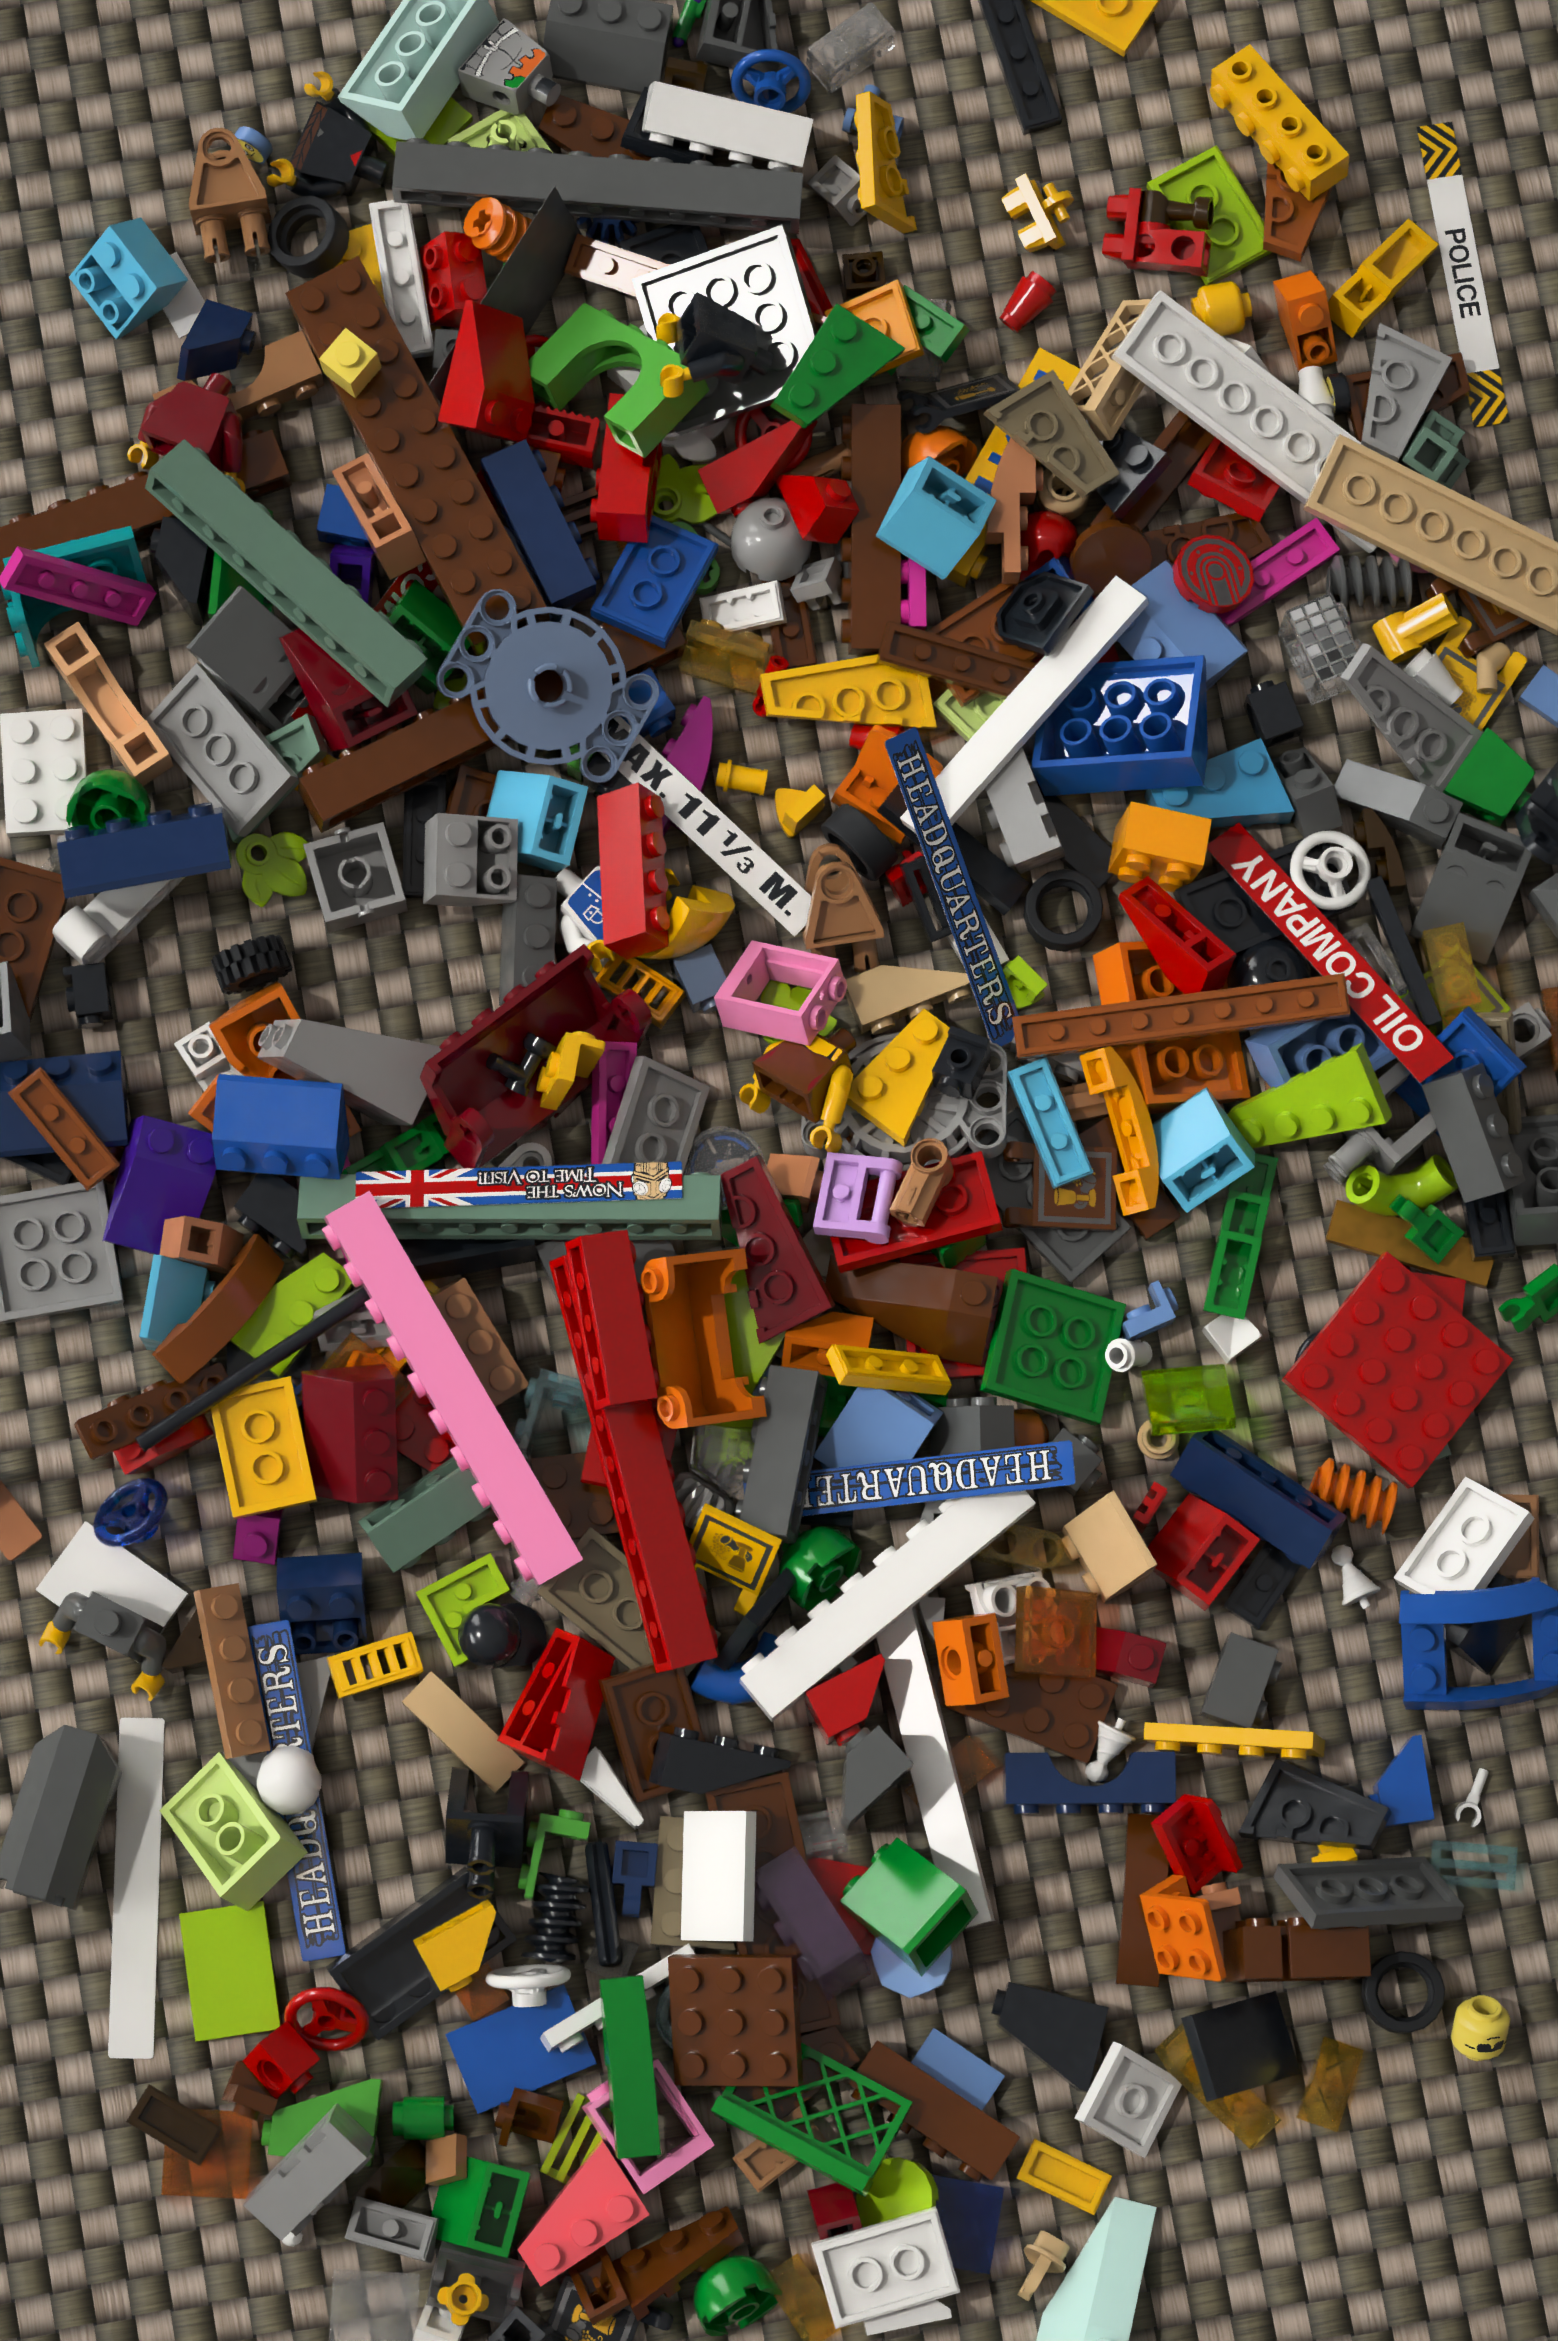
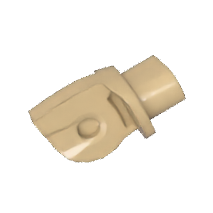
[1017,2231,1070,2301]

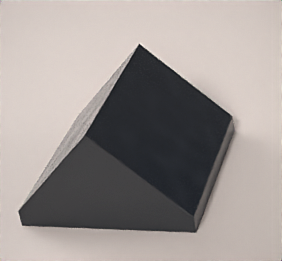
[1445,1573,1530,1675]

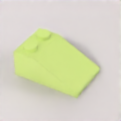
[159,1752,308,1911]

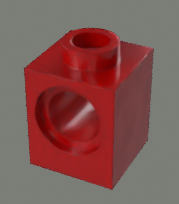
[242,2021,320,2099]

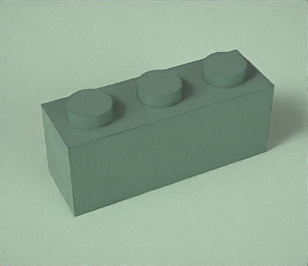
[358,1457,491,1573]

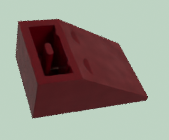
[279,628,418,751]

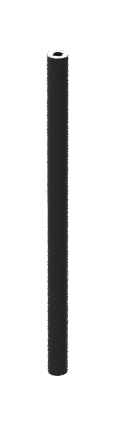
[135,1287,370,1452]

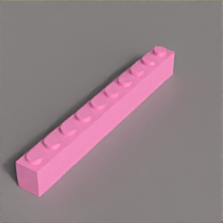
[322,1191,583,1585]

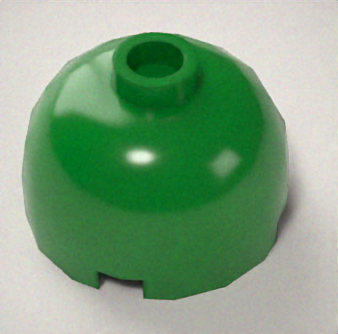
[66,769,151,831]
[778,1527,862,1611]
[694,2254,782,2336]

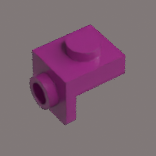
[233,1509,285,1565]

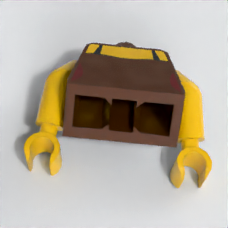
[739,1028,857,1153]

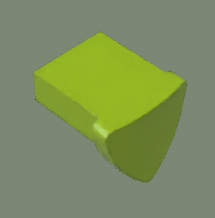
[1003,955,1048,1010]

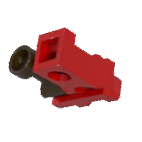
[1102,188,1214,277]

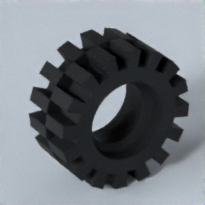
[211,935,293,995]

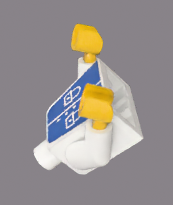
[556,866,680,972]

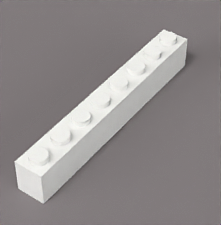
[739,1490,1036,1722]

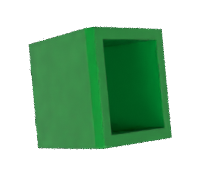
[840,1837,978,1977]

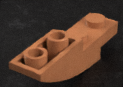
[985,438,1043,584]

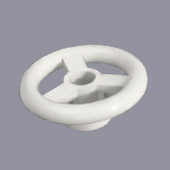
[1290,831,1371,910]
[485,1964,571,2007]

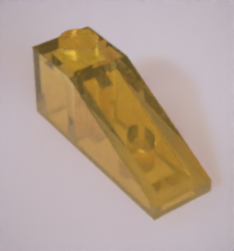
[1154,2023,1281,2150]

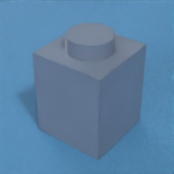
[673,944,726,1014]

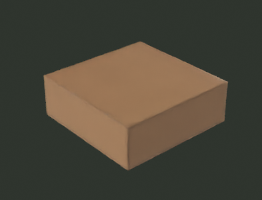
[426,2133,467,2187]

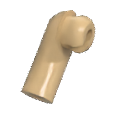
[1476,642,1511,694]

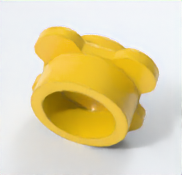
[437,2273,489,2326]

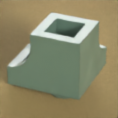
[1399,409,1470,489]

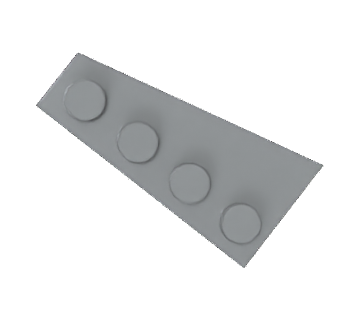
[1340,643,1483,793]

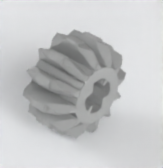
[673,1472,735,1530]

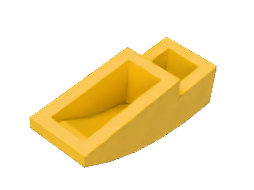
[1328,218,1439,338]

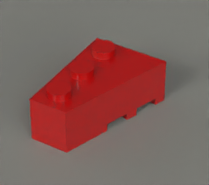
[590,393,663,543]
[497,1628,615,1781]

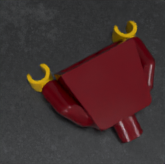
[127,373,245,493]

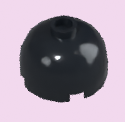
[1227,939,1312,988]

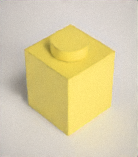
[319,328,382,398]

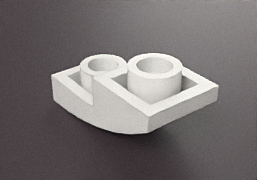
[174,1022,243,1091]

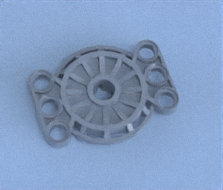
[436,589,659,783]

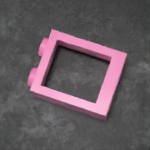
[714,940,847,1046]
[582,2059,715,2194]

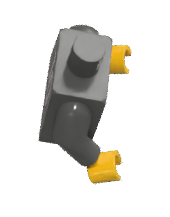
[39,1591,166,1701]

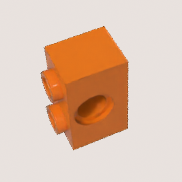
[932,1613,1009,1706]

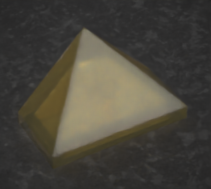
[1296,2036,1364,2132]

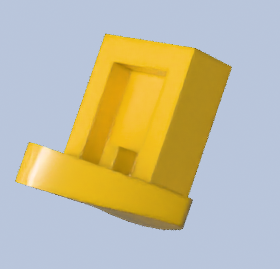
[775,784,826,838]

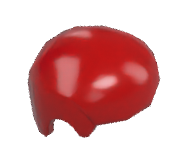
[1020,511,1079,561]

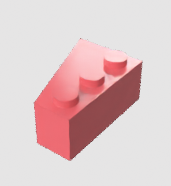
[516,2139,650,2287]

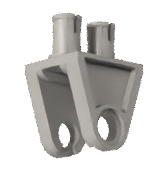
[1323,1061,1437,1185]

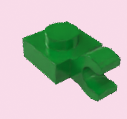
[1389,1194,1465,1264]
[1498,1263,1558,1333]

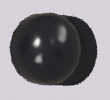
[458,1603,547,1669]

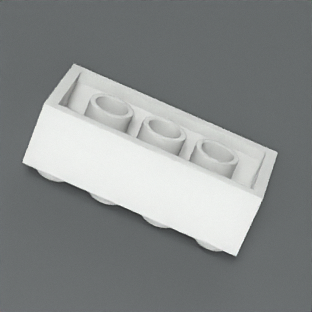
[642,81,813,170]

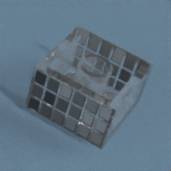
[1278,592,1362,706]

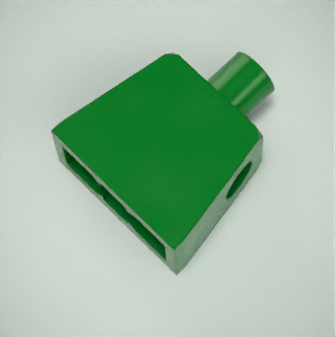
[1443,727,1536,827]

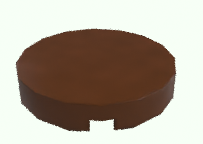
[1069,519,1152,597]

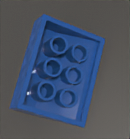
[1031,655,1208,796]

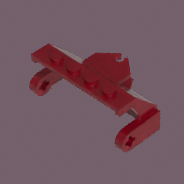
[420,944,652,1169]

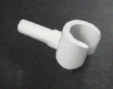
[1454,1768,1489,1827]

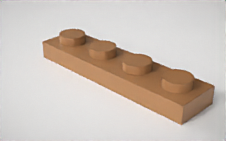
[194,1583,271,1759]

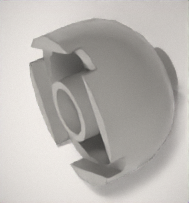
[731,497,812,581]

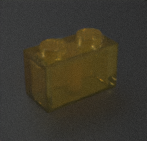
[1421,922,1482,1018]

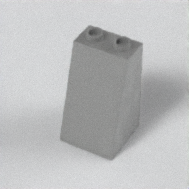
[257,1019,441,1125]

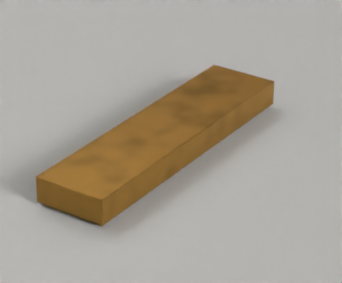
[1325,1200,1494,1289]

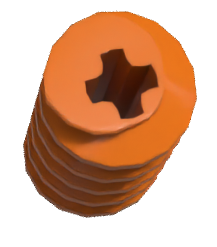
[463,197,532,262]
[1308,1458,1398,1535]

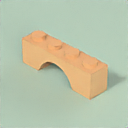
[44,622,174,786]

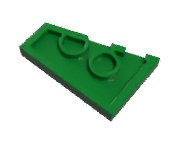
[770,303,905,429]

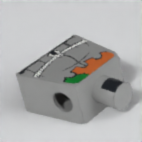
[458,18,561,115]

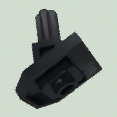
[996,571,1094,656]

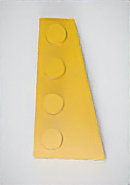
[759,654,937,730]

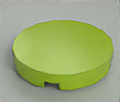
[856,2157,939,2227]

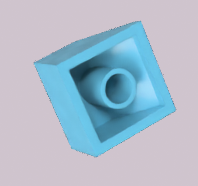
[139,1254,216,1351]

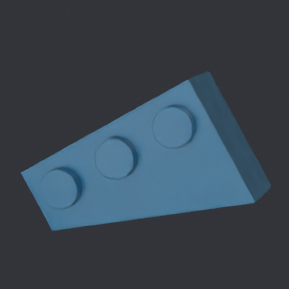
[1144,738,1295,830]

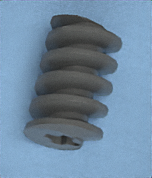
[1326,555,1412,609]

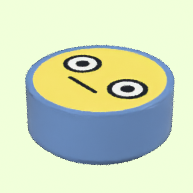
[234,126,273,164]

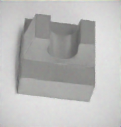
[790,556,842,610]

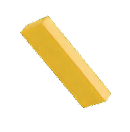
[826,1344,952,1395]

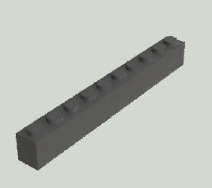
[392,138,803,234]

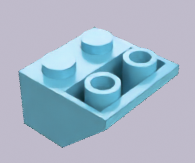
[69,218,188,339]
[876,456,996,580]
[487,770,588,873]
[1152,1087,1255,1213]

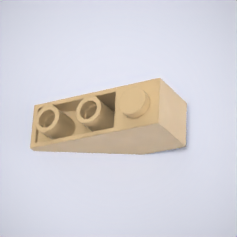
[845,965,972,1035]

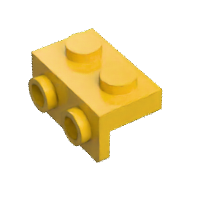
[536,1031,606,1111]

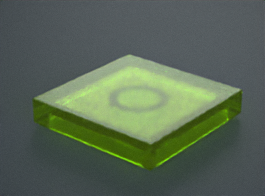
[1141,1364,1236,1436]

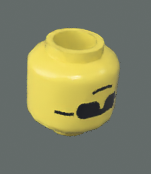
[1451,1995,1510,2061]

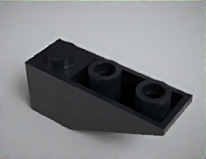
[649,1727,791,1794]

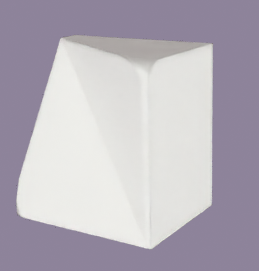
[1202,1315,1263,1364]

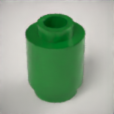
[392,2096,454,2140]

